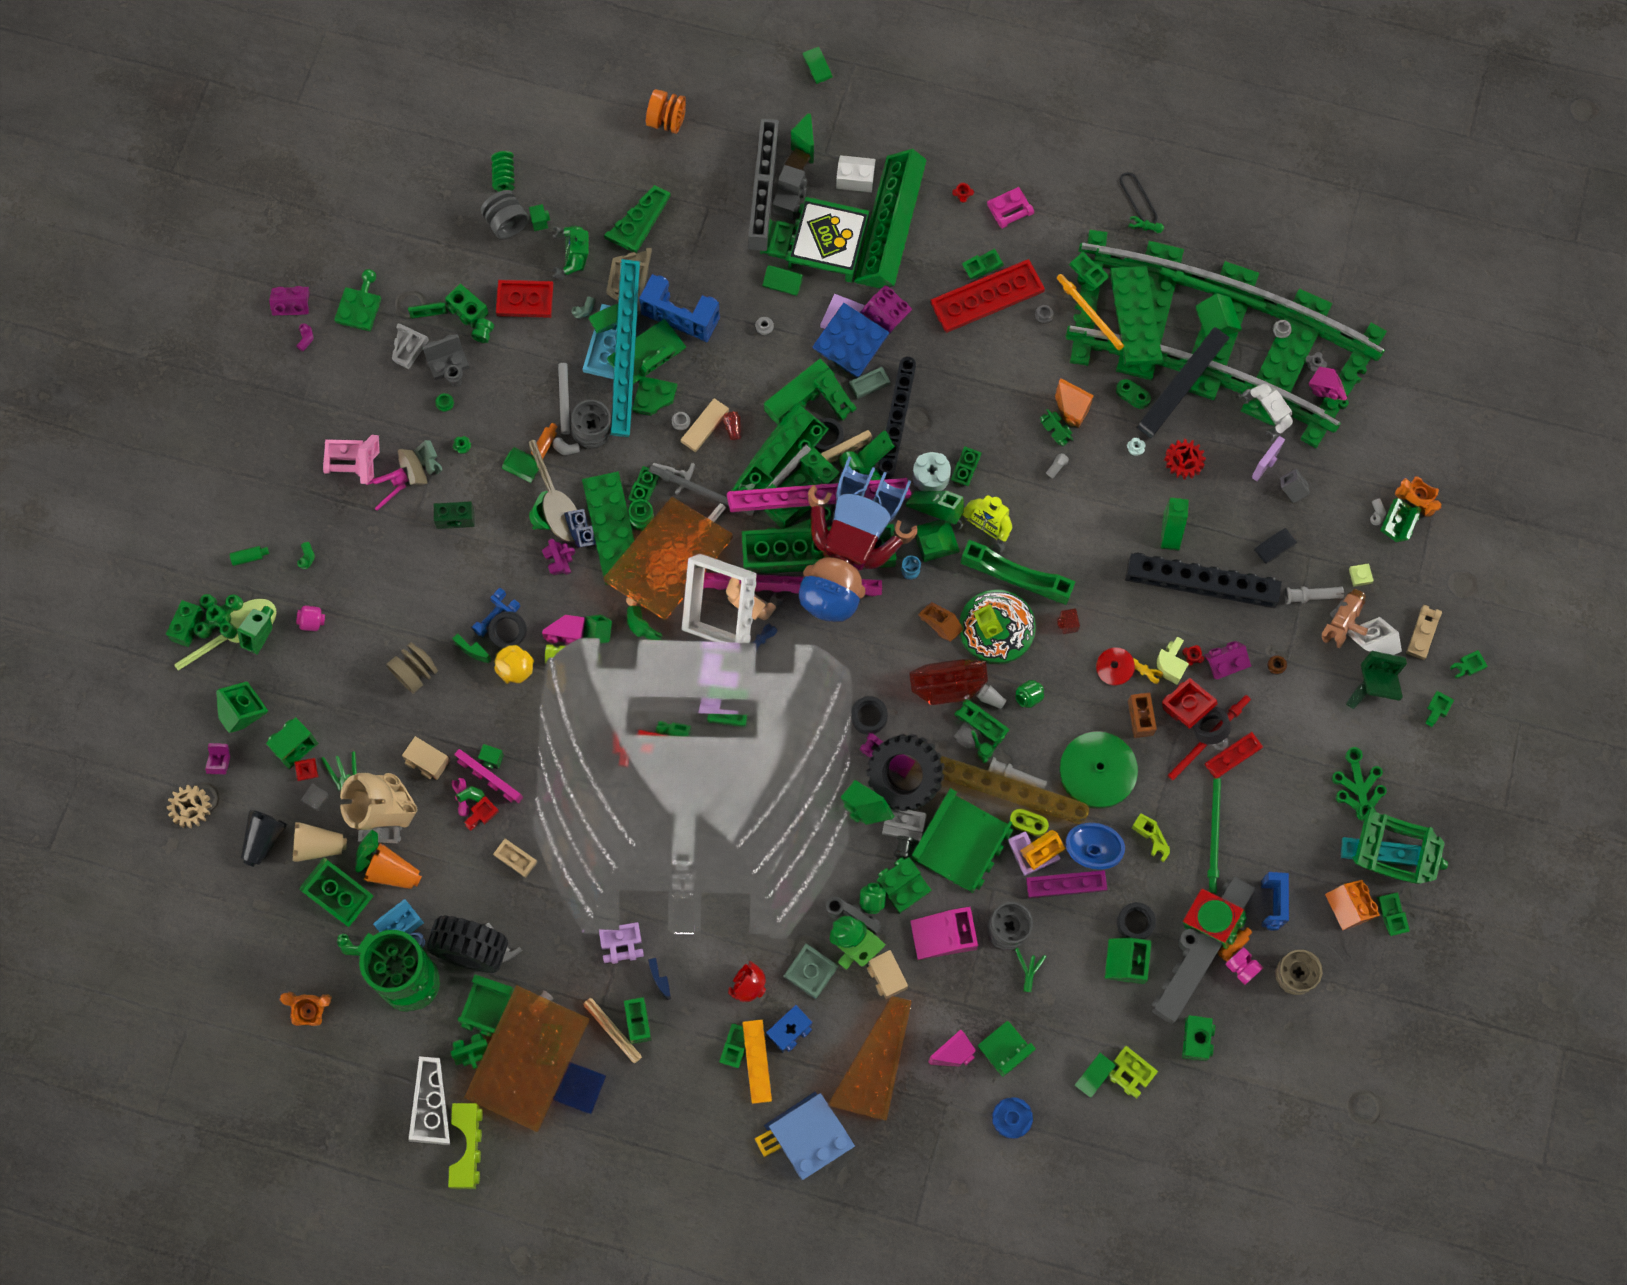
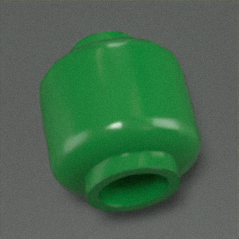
[1015,680,1044,708]
[859,883,886,914]

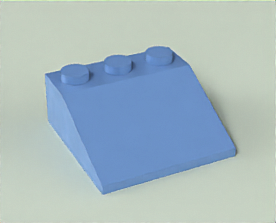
[769,1093,855,1180]

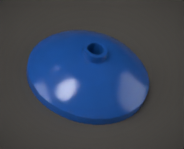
[1066,823,1125,869]

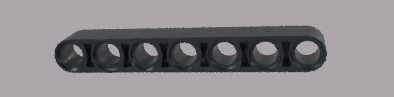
[1136,327,1230,439]
[878,356,916,480]

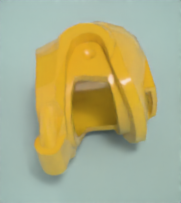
[494,645,534,684]

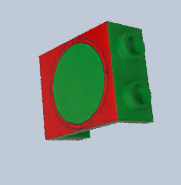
[1182,889,1247,949]

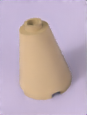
[293,822,347,862]

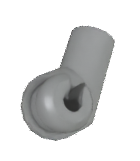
[1046,453,1069,478]
[1370,498,1387,525]

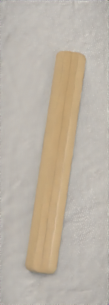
[583,998,642,1063]

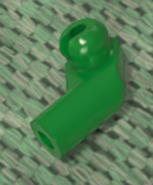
[456,786,485,803]

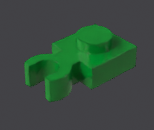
[1450,650,1488,679]
[655,721,691,741]

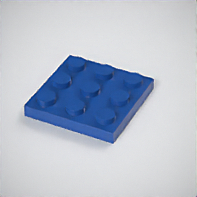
[812,302,889,378]

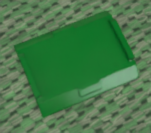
[502,447,539,483]

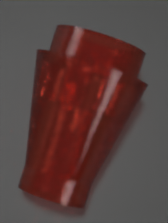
[722,412,741,440]

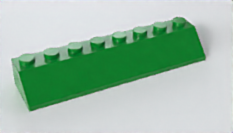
[854,149,927,289]
[742,524,896,574]

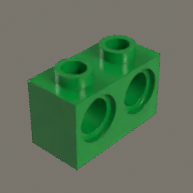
[445,283,489,329]
[166,600,205,648]
[624,997,652,1044]

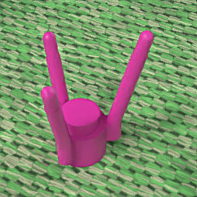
[366,468,409,510]

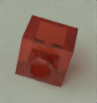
[1057,608,1080,635]

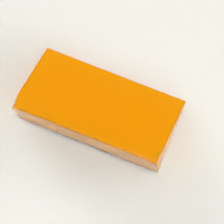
[1020,830,1066,870]

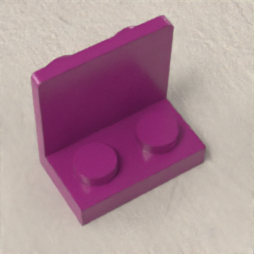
[859,285,912,334]

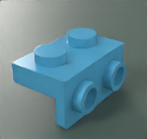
[373,899,424,934]

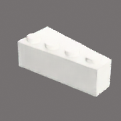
[409,1056,450,1145]

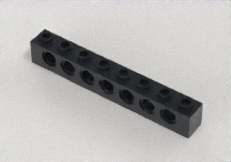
[1125,552,1282,608]

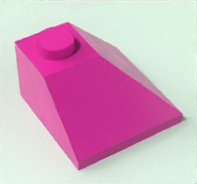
[928,1030,976,1067]

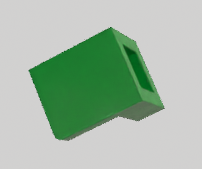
[583,614,612,644]

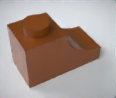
[918,602,963,642]

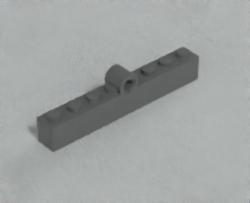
[748,119,779,251]
[1152,876,1255,1025]

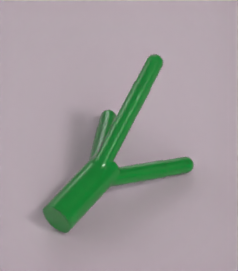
[1015,948,1046,992]

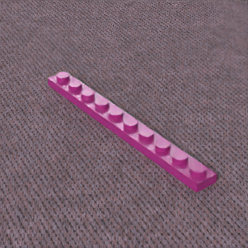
[727,478,911,512]
[703,572,882,597]

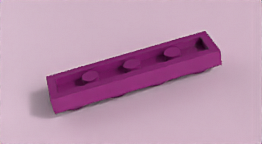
[1026,870,1108,899]

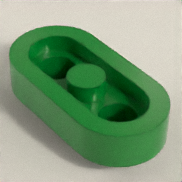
[1116,379,1151,409]

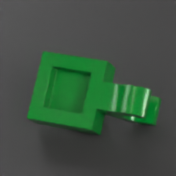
[1425,691,1454,727]

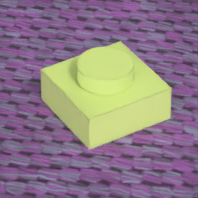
[1349,564,1373,587]

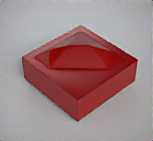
[294,758,318,781]

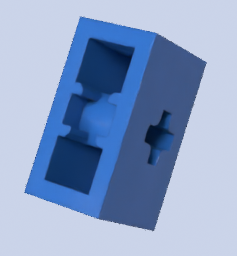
[766,1005,812,1053]

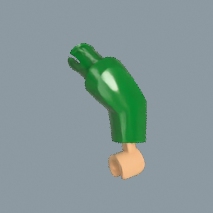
[626,592,662,644]

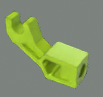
[1132,813,1170,863]

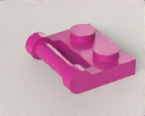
[987,187,1034,229]

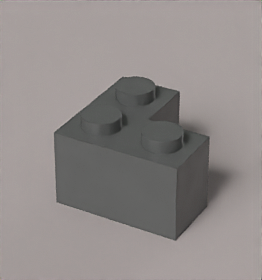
[772,165,807,219]

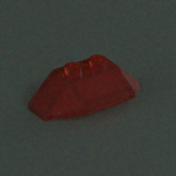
[909,659,988,705]

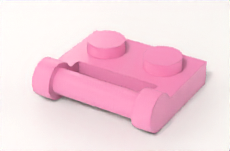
[323,440,364,474]

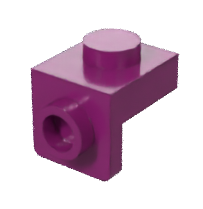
[205,743,231,774]

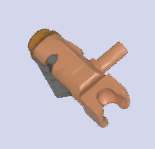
[1322,589,1368,648]

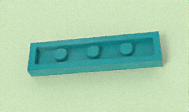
[1341,837,1421,867]

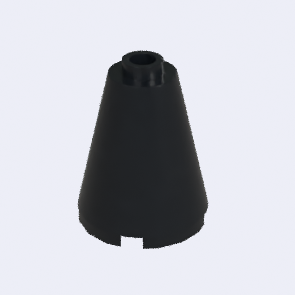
[241,810,288,867]

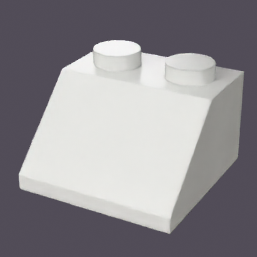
[836,155,875,193]

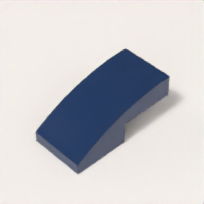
[648,958,671,1000]

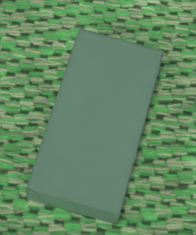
[849,367,890,399]

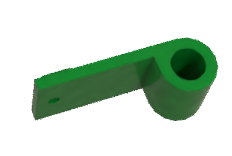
[839,430,894,474]

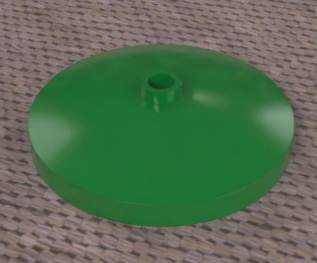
[1059,732,1138,809]

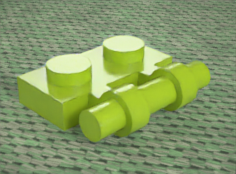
[1108,1046,1158,1099]

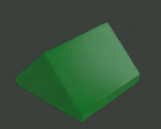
[791,113,814,164]
[1195,293,1242,337]

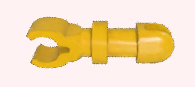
[1133,658,1163,684]

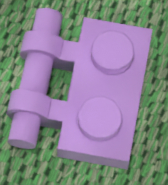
[599,922,644,964]

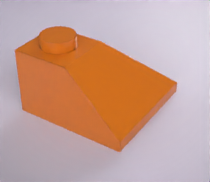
[1055,378,1094,428]

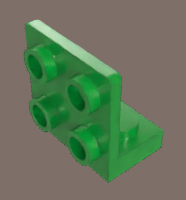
[978,1021,1036,1077]

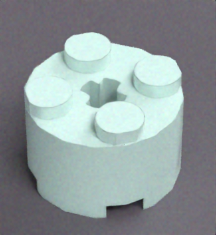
[912,452,951,491]

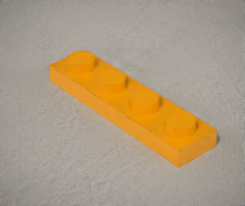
[743,1019,772,1104]

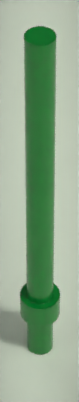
[1160,267,1267,310]
[1207,778,1221,894]

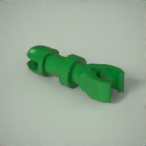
[1128,216,1164,233]

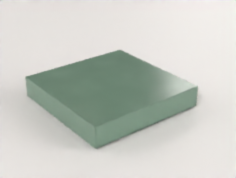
[783,944,839,999]

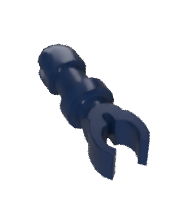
[746,623,778,655]

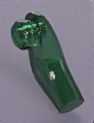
[1346,681,1367,709]

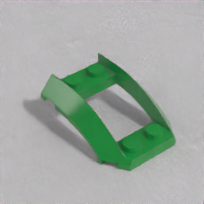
[1352,809,1445,884]

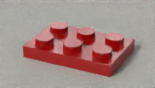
[496,280,554,318]

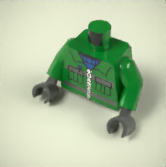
[552,226,589,280]

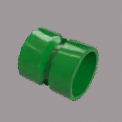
[628,499,654,531]

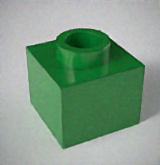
[529,204,550,231]
[478,744,504,770]

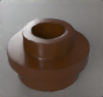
[1267,655,1287,675]

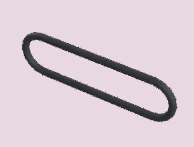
[1120,172,1158,223]

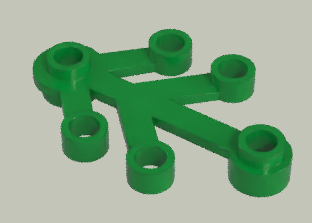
[1332,747,1387,822]

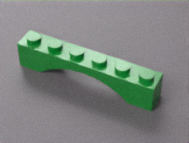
[960,540,1076,605]

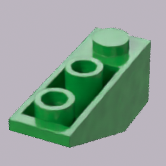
[906,491,964,525]

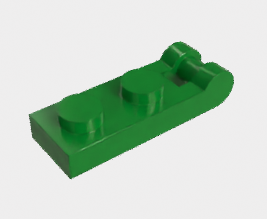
[813,368,857,421]
[954,699,1010,743]

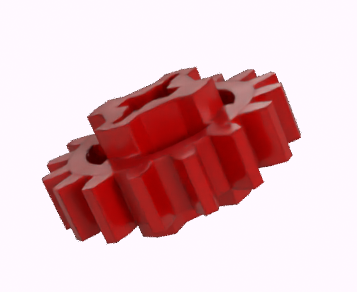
[1164,439,1206,480]

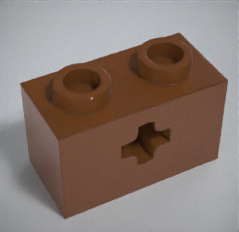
[1128,692,1157,738]

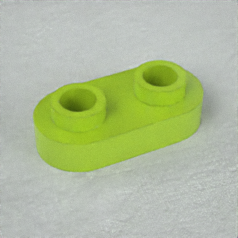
[1010,809,1049,836]

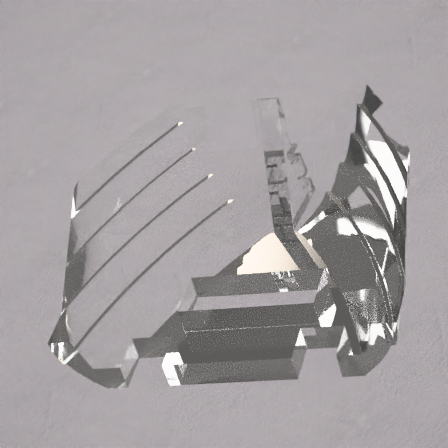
[534,638,852,939]

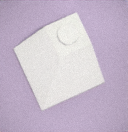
[1347,617,1402,655]

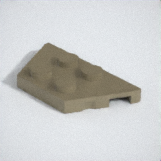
[607,248,652,314]

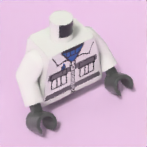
[1240,384,1293,441]

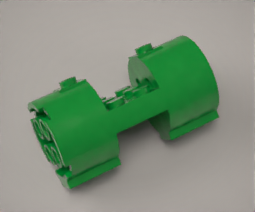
[356,930,440,1012]

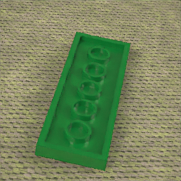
[1110,266,1163,366]
[582,471,642,585]

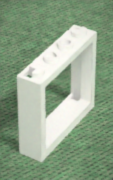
[682,554,756,650]

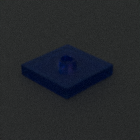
[553,1061,607,1115]

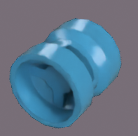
[901,555,921,580]

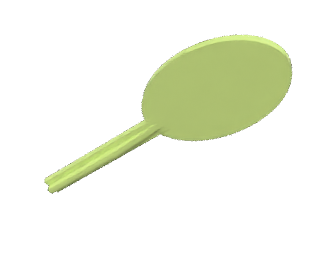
[174,599,276,671]

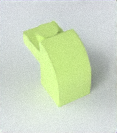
[1157,637,1189,685]

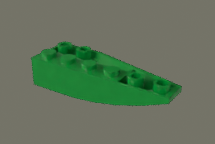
[731,403,829,491]

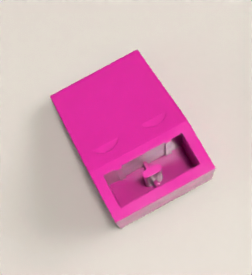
[910,907,978,960]

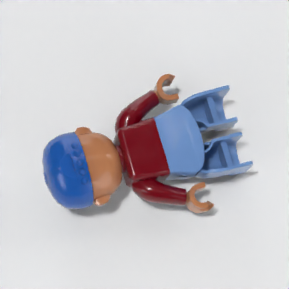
[799,456,917,622]

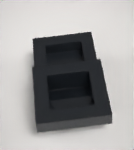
[1254,528,1297,564]

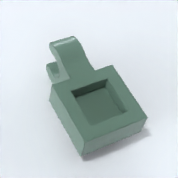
[414,440,442,475]

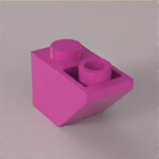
[1308,367,1347,401]
[542,615,585,646]

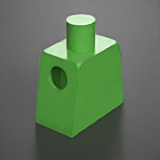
[838,929,886,970]

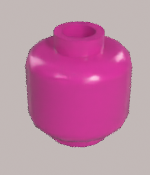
[296,605,325,631]

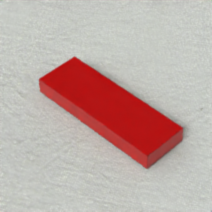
[1204,732,1263,778]

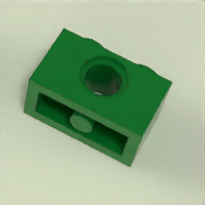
[1182,1015,1215,1061]

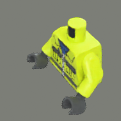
[952,495,1012,554]

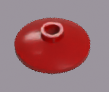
[1096,648,1135,686]

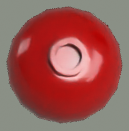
[728,961,766,1002]

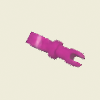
[452,778,469,817]

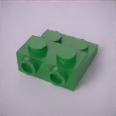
[876,857,932,914]

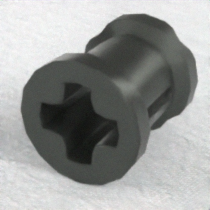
[894,836,914,859]

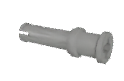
[1284,586,1344,604]
[987,757,1047,793]

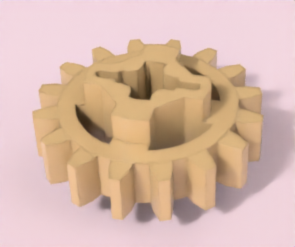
[167,785,212,828]

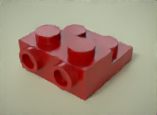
[1162,678,1218,729]

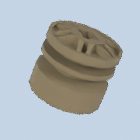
[386,642,438,694]
[1275,950,1323,995]

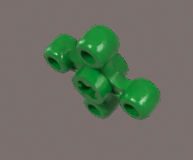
[194,594,243,639]

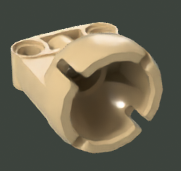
[340,773,417,830]

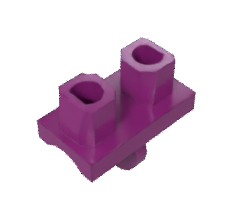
[542,539,575,575]

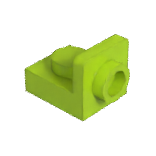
[973,604,1003,639]

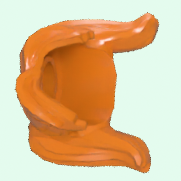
[1395,476,1442,517]
[279,992,332,1026]

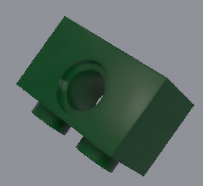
[433,501,475,529]

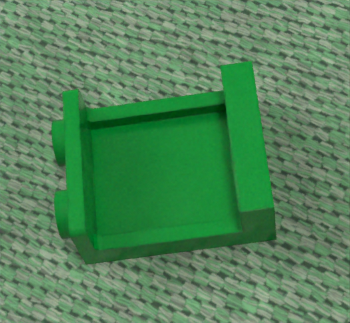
[458,974,515,1037]

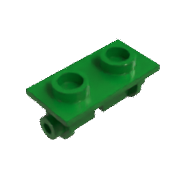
[1040,409,1074,447]

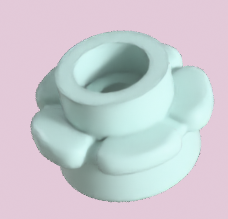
[1127,438,1146,456]

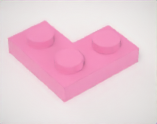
[357,435,380,484]

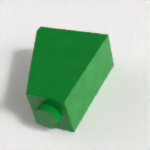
[1160,497,1189,551]

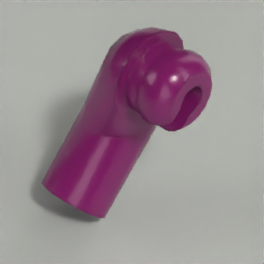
[296,323,314,352]

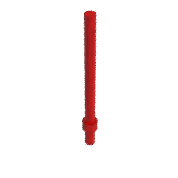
[1168,695,1251,780]

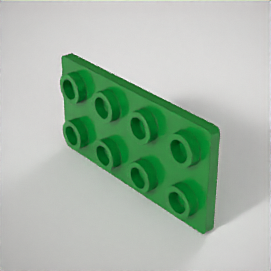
[607,319,686,384]

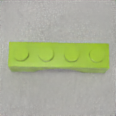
[448,1103,483,1189]

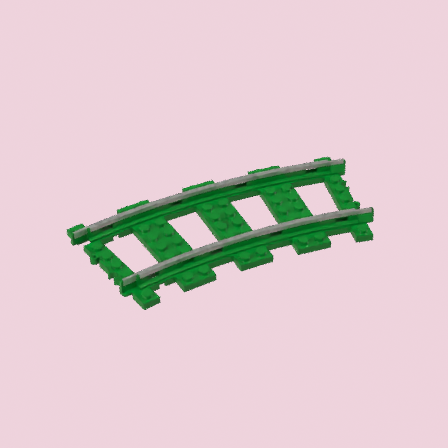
[1066,230,1387,448]

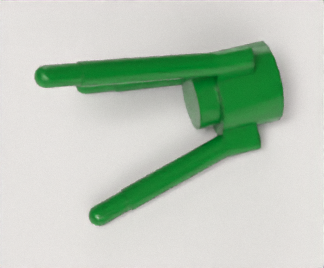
[971,730,1005,764]
[321,751,357,791]

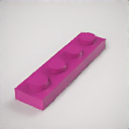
[454,749,523,803]

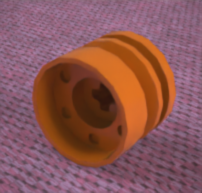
[646,89,686,134]

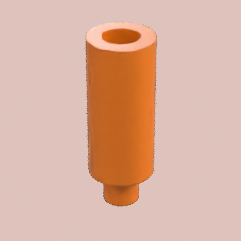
[531,423,558,459]
[1217,927,1252,962]

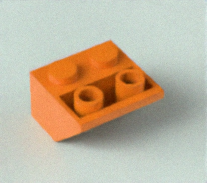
[1325,880,1380,930]

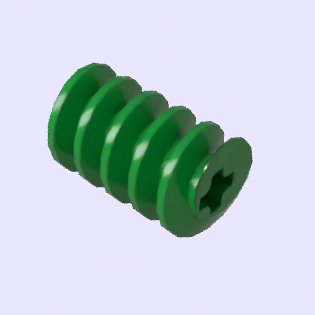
[491,151,515,192]

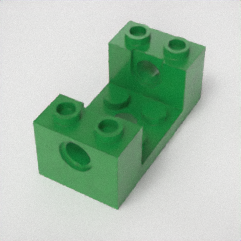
[763,448,840,529]

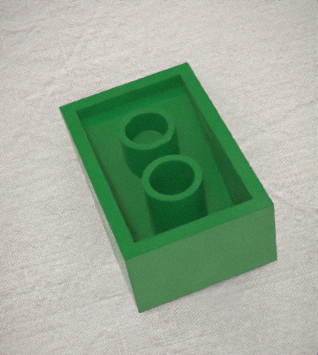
[299,858,374,927]

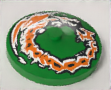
[959,590,1036,664]

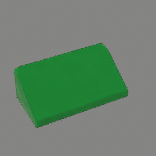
[762,265,803,296]
[408,301,447,319]

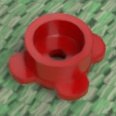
[952,183,974,203]
[1182,645,1204,666]

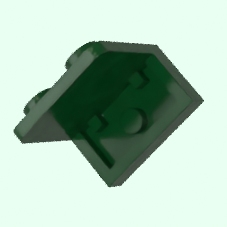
[1361,651,1407,701]

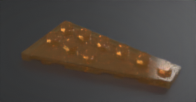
[827,996,912,1121]

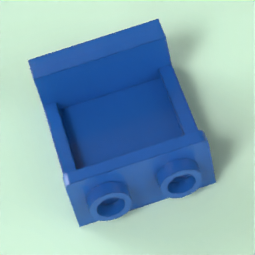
[1261,872,1289,931]

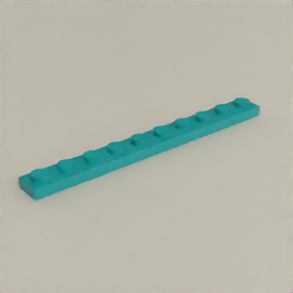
[610,259,640,437]

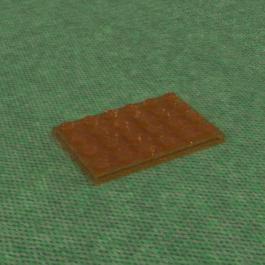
[603,497,733,620]
[464,985,590,1132]

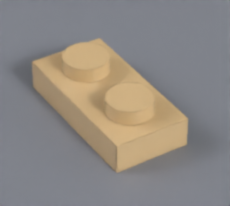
[493,839,537,878]

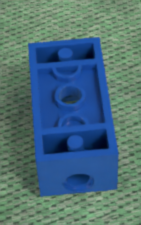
[639,274,720,342]

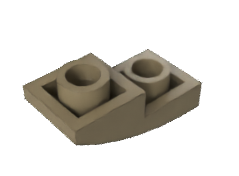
[398,449,428,486]

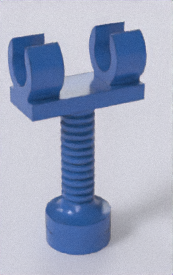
[471,588,520,638]

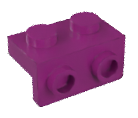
[269,286,310,316]
[1204,641,1251,680]

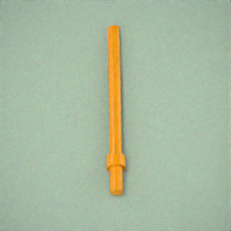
[1057,274,1124,350]

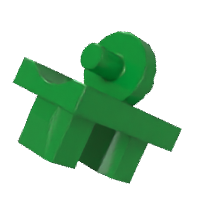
[450,1033,491,1069]

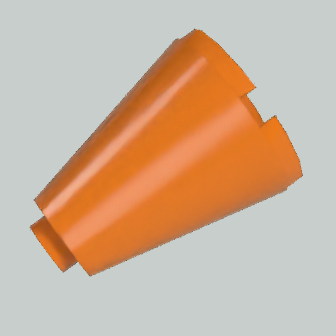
[364,843,422,889]

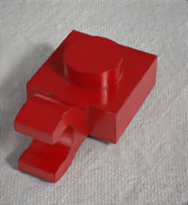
[464,796,499,831]

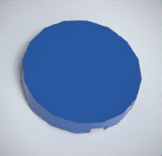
[992,1097,1033,1139]

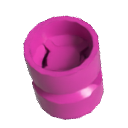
[1225,947,1264,985]

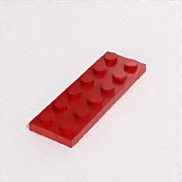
[930,259,1045,333]

